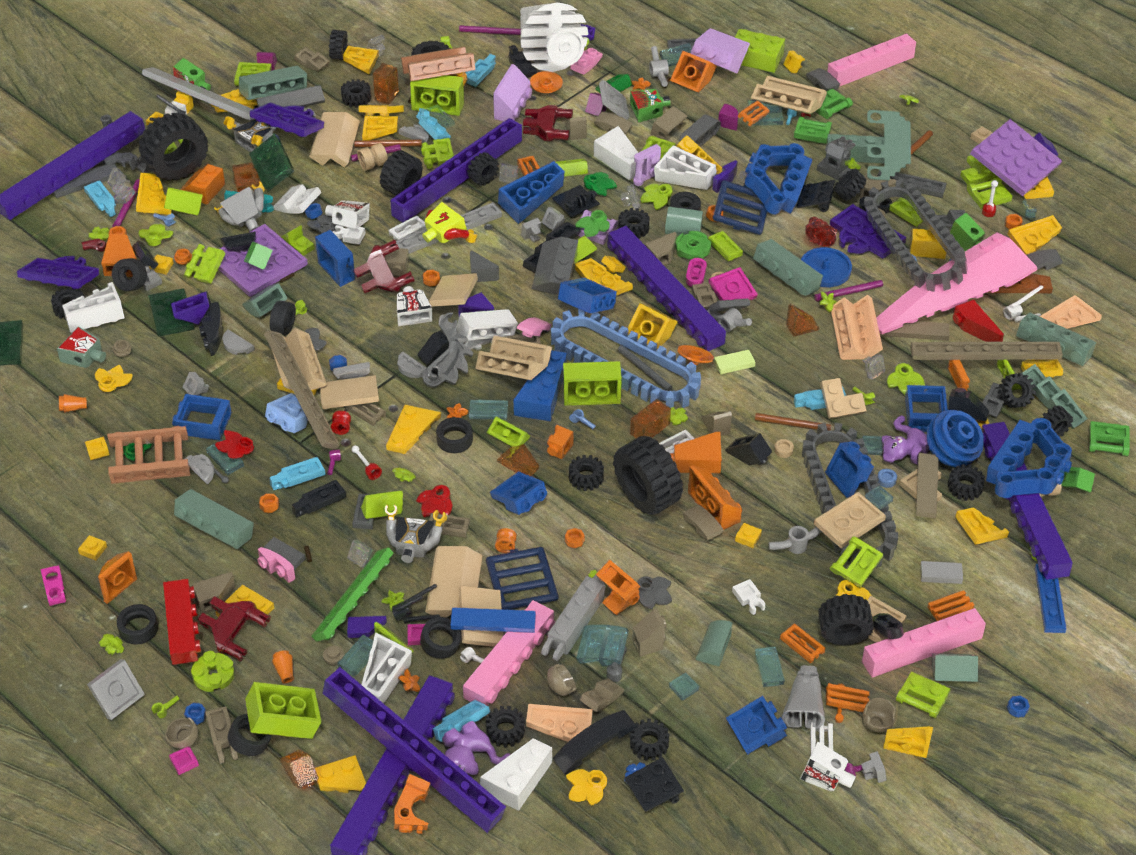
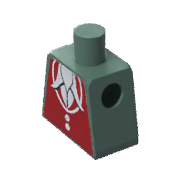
[57,327,106,368]

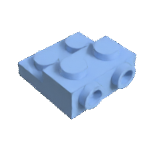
[265,393,308,433]

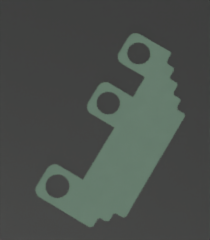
[867,110,911,180]

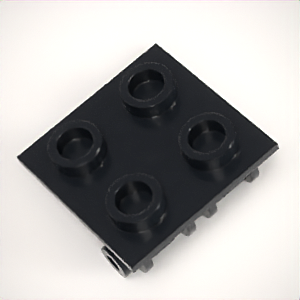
[797,180,835,212]
[552,185,600,218]
[624,757,684,812]

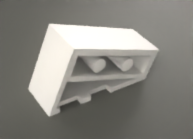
[594,126,638,180]
[654,145,716,190]
[62,282,124,333]
[456,309,518,350]
[361,632,412,703]
[480,738,552,811]

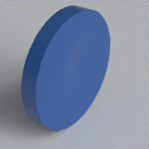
[801,247,852,288]

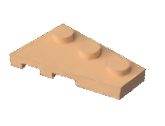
[1039,295,1102,329]
[526,704,593,742]

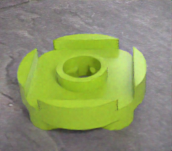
[191,651,234,692]

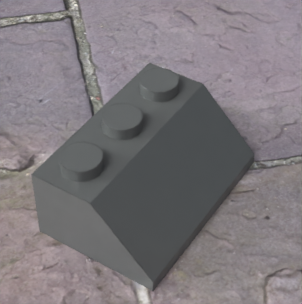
[532,237,578,295]

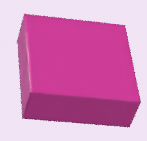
[408,624,425,645]
[169,747,199,775]

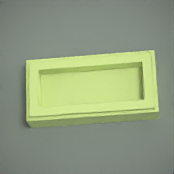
[714,350,755,374]

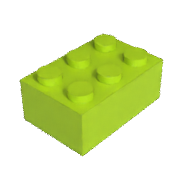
[735,29,785,73]
[410,75,464,116]
[563,361,621,406]
[245,682,321,739]

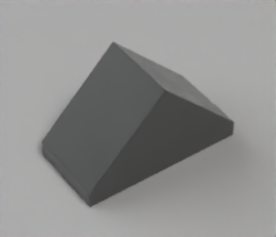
[470,251,499,282]

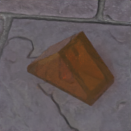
[786,304,820,337]
[497,444,539,476]

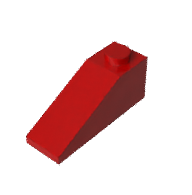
[953,300,1004,342]

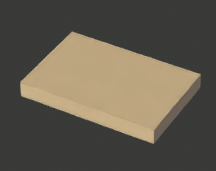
[429,273,478,307]
[320,375,379,409]
[814,492,886,549]
[459,586,503,647]

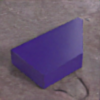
[347,616,387,638]

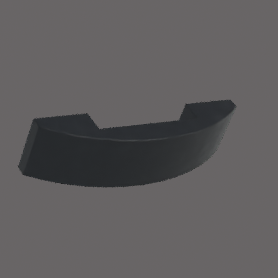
[553,710,637,775]

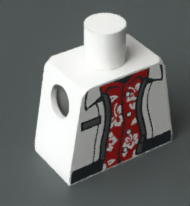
[325,200,370,229]
[397,286,432,326]
[800,742,856,791]

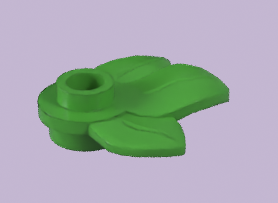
[575,210,610,237]

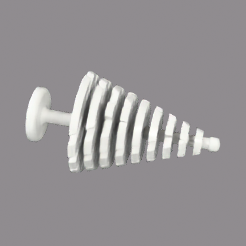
[520,3,588,72]

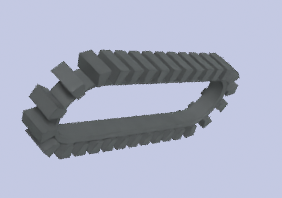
[864,180,968,292]
[802,423,898,568]

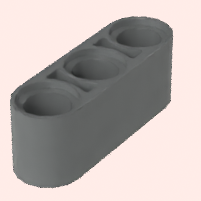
[679,114,721,147]

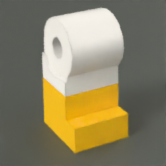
[165,90,194,115]

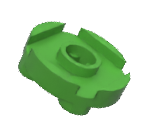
[676,231,711,260]

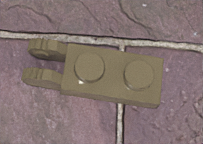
[205,706,238,764]

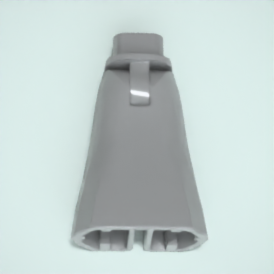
[782,665,825,729]

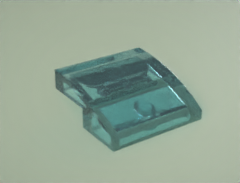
[748,100,784,125]
[576,625,629,666]

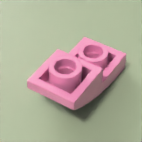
[570,48,603,75]
[517,317,552,338]
[257,547,295,583]

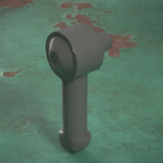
[606,644,627,682]

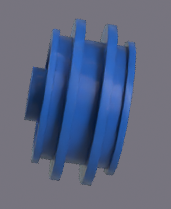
[927,410,984,467]

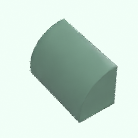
[665,207,703,236]
[242,283,288,317]
[695,620,733,667]
[932,653,978,682]

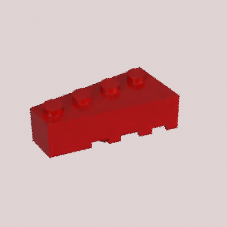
[163,579,201,665]

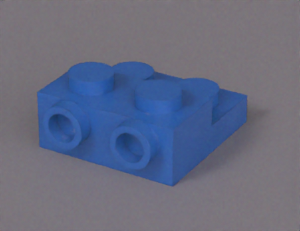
[825,441,874,498]
[490,471,547,515]
[726,696,787,754]

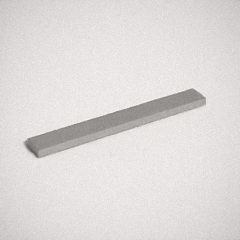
[142,67,254,120]
[371,202,502,254]

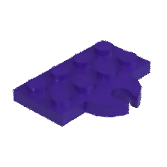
[250,102,324,137]
[830,204,906,259]
[17,256,99,289]

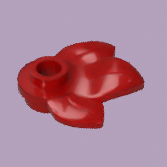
[215,430,254,459]
[416,485,453,518]

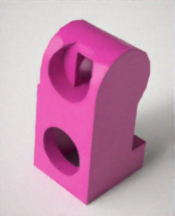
[40,565,66,606]

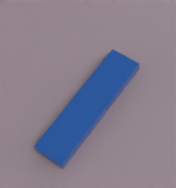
[1034,564,1067,633]
[451,607,536,633]

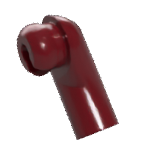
[81,238,107,252]

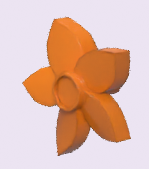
[631,78,651,90]
[447,403,469,418]
[398,668,420,692]

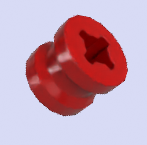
[331,411,351,435]

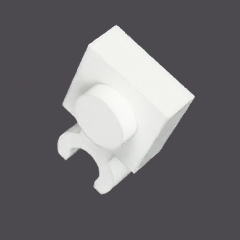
[333,225,366,244]
[732,579,765,615]

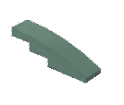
[1022,364,1088,429]

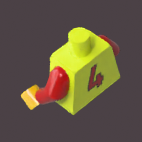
[422,202,478,243]

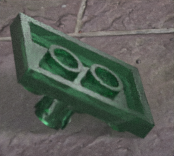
[249,133,294,192]
[148,288,194,337]
[0,320,23,366]

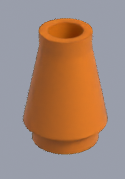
[59,394,87,413]
[272,650,294,684]

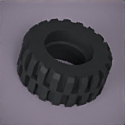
[139,113,208,180]
[613,436,683,515]

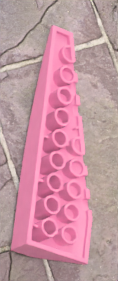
[876,232,1037,334]

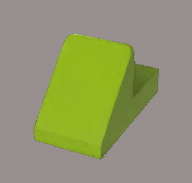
[281,225,315,256]

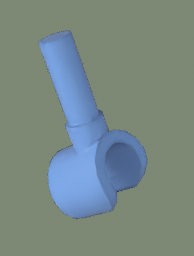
[153,213,176,226]
[569,409,595,429]

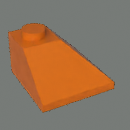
[98,551,137,604]

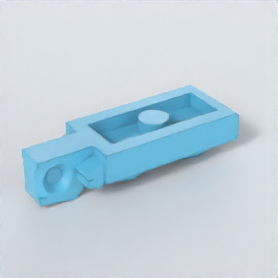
[466,54,496,87]
[416,108,451,140]
[84,180,116,217]
[794,386,846,410]
[270,457,325,490]
[433,700,490,742]

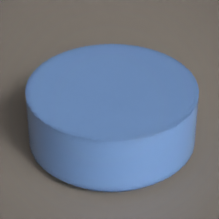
[877,469,897,488]

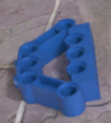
[745,143,813,214]
[986,418,1072,498]

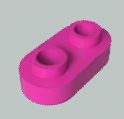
[686,258,707,287]

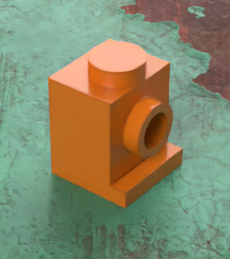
[547,425,574,459]

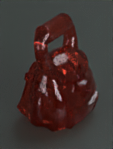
[805,216,837,247]

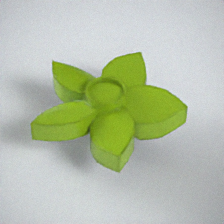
[819,291,837,312]
[381,590,404,611]

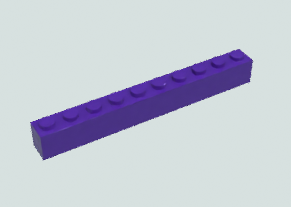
[0,111,146,220]
[390,118,522,223]
[607,226,726,352]
[981,422,1073,580]
[322,667,506,833]
[330,675,455,855]

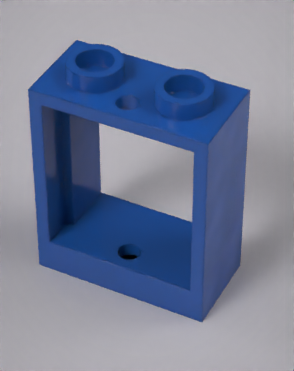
[315,230,355,287]
[558,277,617,314]
[905,385,948,432]
[172,394,232,441]

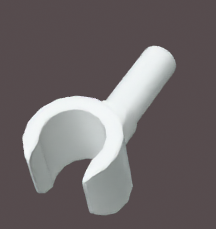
[460,647,484,663]

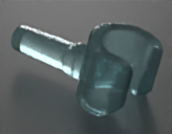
[1022,200,1037,218]

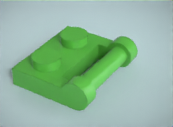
[815,88,853,119]
[794,117,832,144]
[1088,421,1130,456]

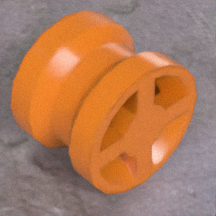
[495,528,517,553]

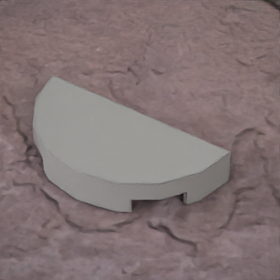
[399,125,429,143]
[222,330,255,355]
[397,352,426,378]
[333,362,370,380]
[185,454,214,485]

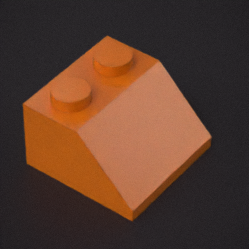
[670,51,717,93]
[180,164,225,205]

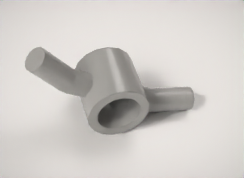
[649,46,669,87]
[707,308,752,333]
[768,526,822,554]

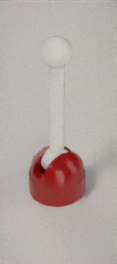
[982,180,998,217]
[352,445,382,480]

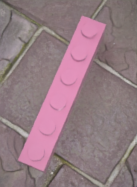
[827,34,916,87]
[463,600,555,706]
[862,608,986,677]

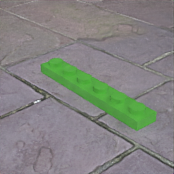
[312,547,393,642]

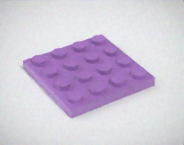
[970,119,1062,196]
[218,224,308,297]

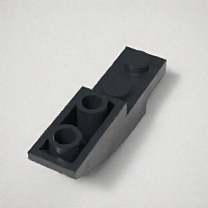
[199,291,223,356]

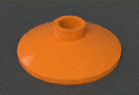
[530,71,563,93]
[677,345,714,365]

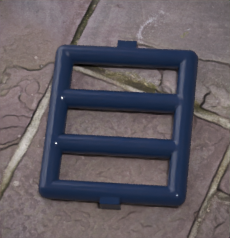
[713,180,767,235]
[485,547,559,610]

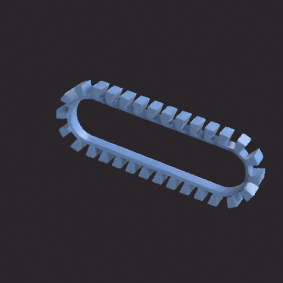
[551,309,701,410]

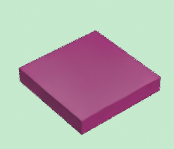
[708,267,758,301]

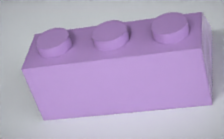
[690,28,750,74]
[493,64,532,121]

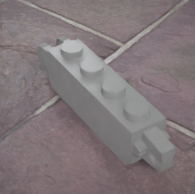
[541,575,606,661]

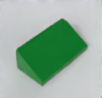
[595,74,632,93]

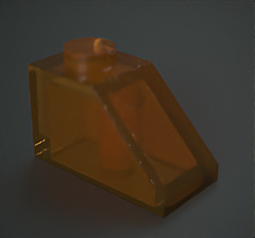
[279,750,319,789]

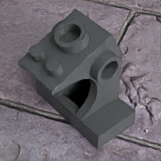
[817,136,856,180]

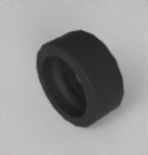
[436,417,473,454]
[117,604,158,645]
[420,617,461,659]
[227,714,271,756]

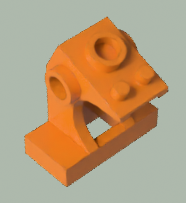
[596,560,640,615]
[394,774,430,834]

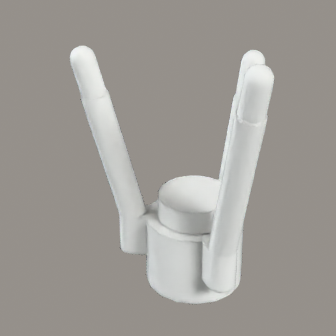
[1003,286,1043,322]

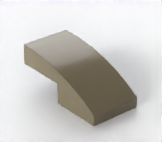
[294,47,330,71]
[594,112,633,135]
[692,283,717,309]
[683,505,724,540]
[580,678,625,712]

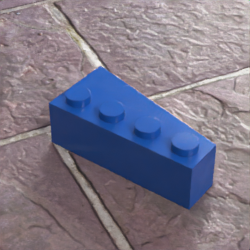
[498,161,565,224]
[513,350,567,422]

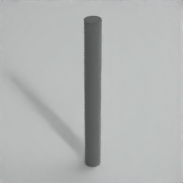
[617,345,672,391]

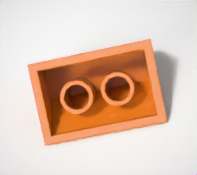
[688,465,742,530]

